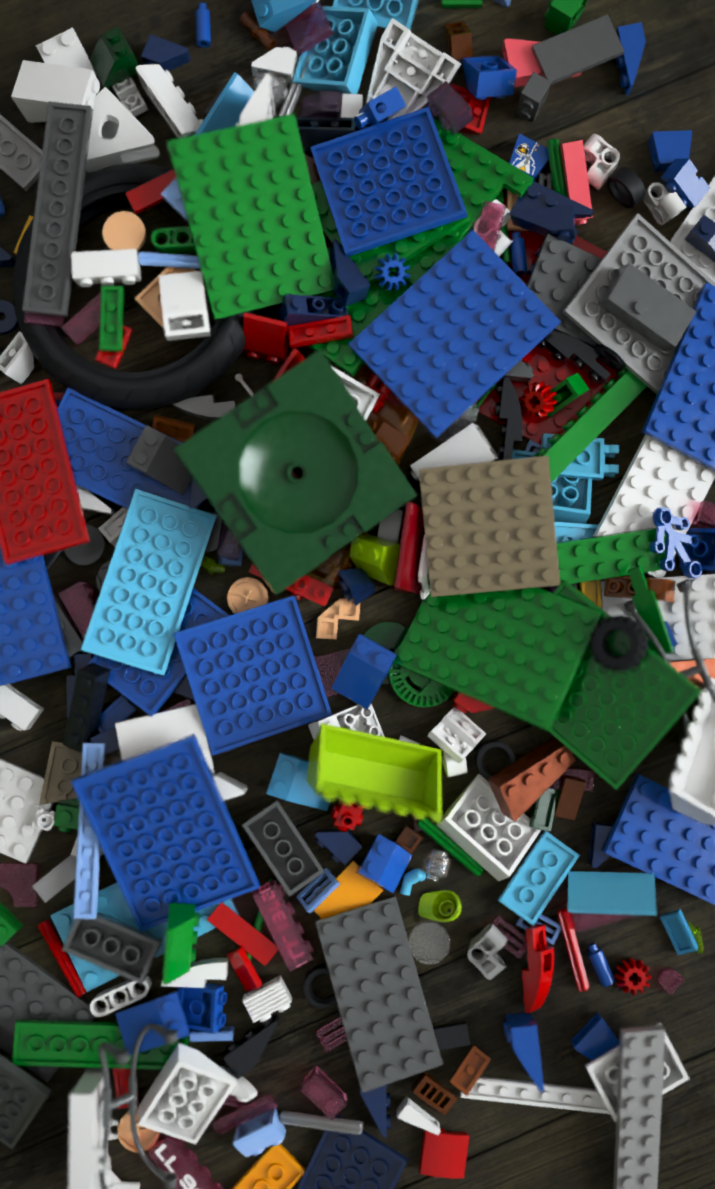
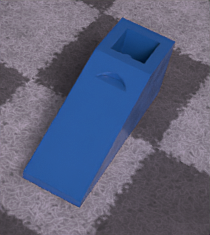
[616,22,646,95]

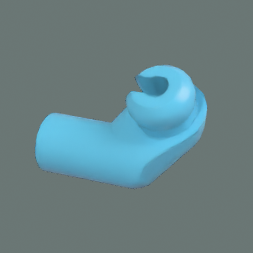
[400,868,426,896]

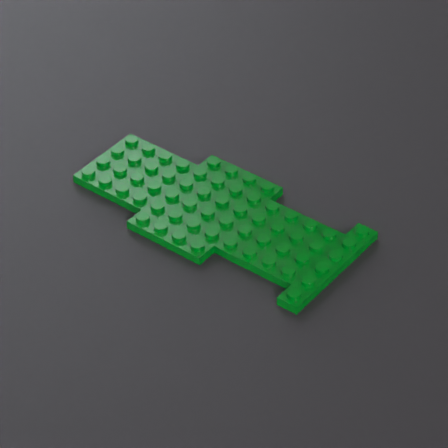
[308,119,533,377]

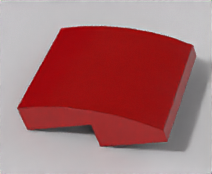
[440,84,491,135]
[419,1129,470,1179]

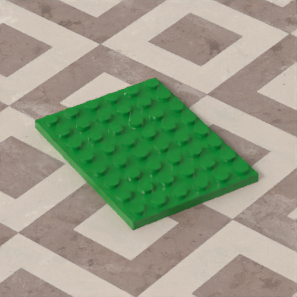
[167,114,333,320]
[549,580,702,790]
[393,587,602,732]

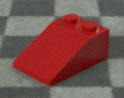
[243,313,289,364]

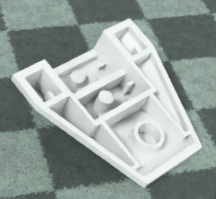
[366,18,461,120]

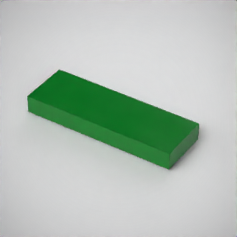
[99,286,124,352]

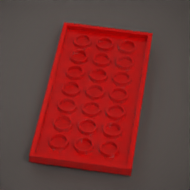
[0,379,90,565]

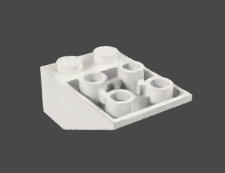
[159,271,210,341]
[308,703,385,740]

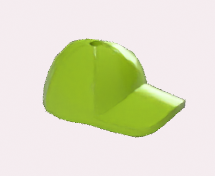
[418,890,462,922]

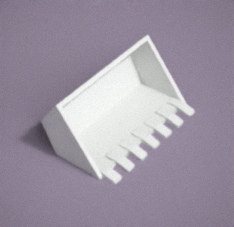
[670,677,715,825]

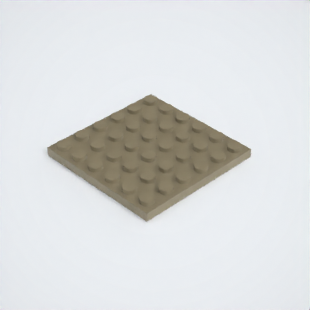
[419,456,560,597]

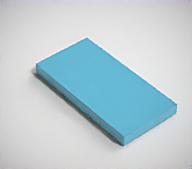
[498,830,580,926]
[568,871,656,916]

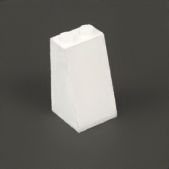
[11,60,100,123]
[410,423,500,482]

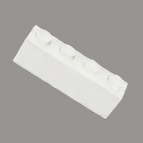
[135,64,203,139]

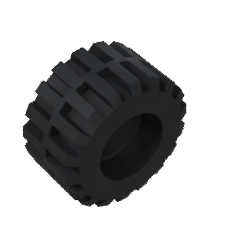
[589,616,649,671]

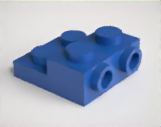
[178,983,227,1033]

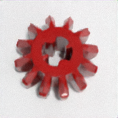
[520,382,557,418]
[614,957,652,996]

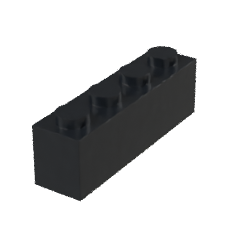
[274,116,356,152]
[63,662,110,753]

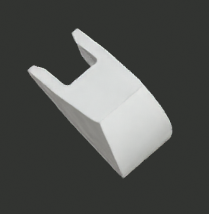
[86,87,160,173]

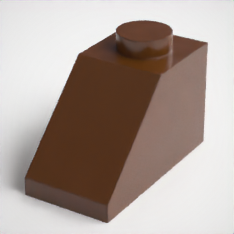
[444,21,473,63]
[366,412,411,457]

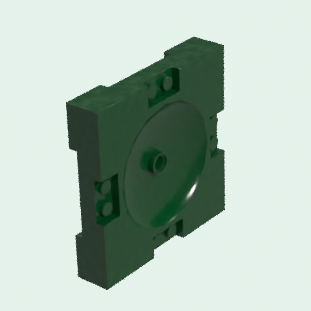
[173,350,417,595]

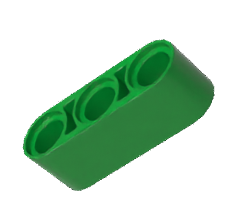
[151,227,196,254]

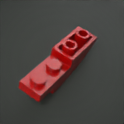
[522,924,554,1013]

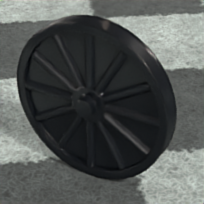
[593,343,626,371]

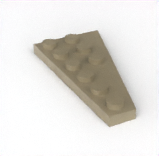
[39,741,122,805]

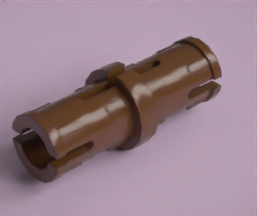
[239,11,276,51]

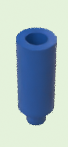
[195,3,211,48]
[510,232,528,275]
[587,942,616,987]

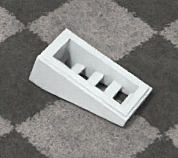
[396,1097,441,1135]

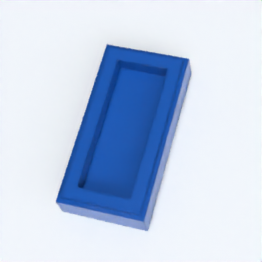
[98,694,137,733]

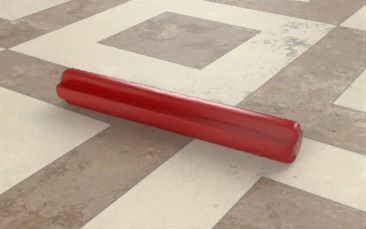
[557,908,590,992]
[38,919,86,997]

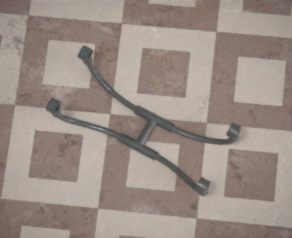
[624,580,715,746]
[99,1024,178,1189]

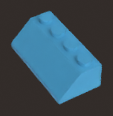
[195,72,254,135]

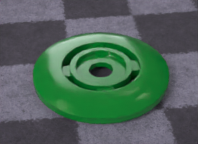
[389,644,454,707]

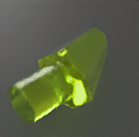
[201,556,225,575]
[687,921,704,955]

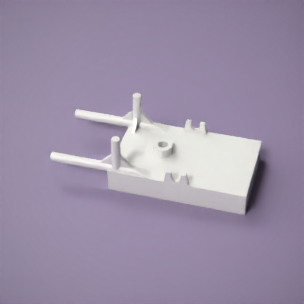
[69,1068,140,1189]

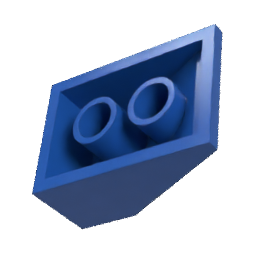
[331,634,397,709]
[115,990,190,1056]
[503,1012,544,1092]

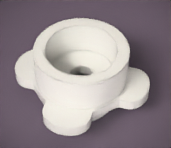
[32,808,55,831]

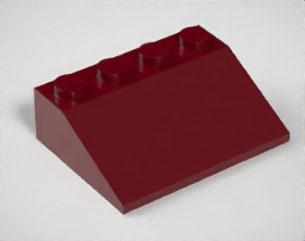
[393,502,425,594]

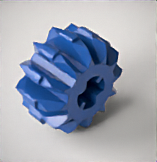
[374,253,410,291]

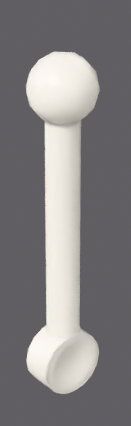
[235,374,254,396]

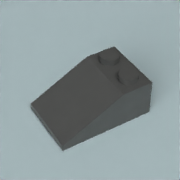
[126,425,192,495]

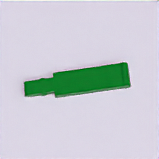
[628,566,674,656]

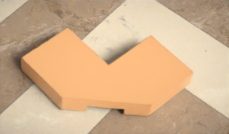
[316,598,360,640]

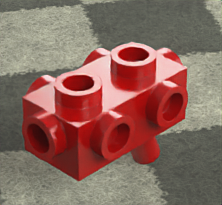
[331,799,367,831]

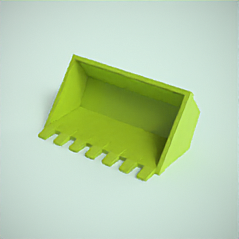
[306,723,442,822]

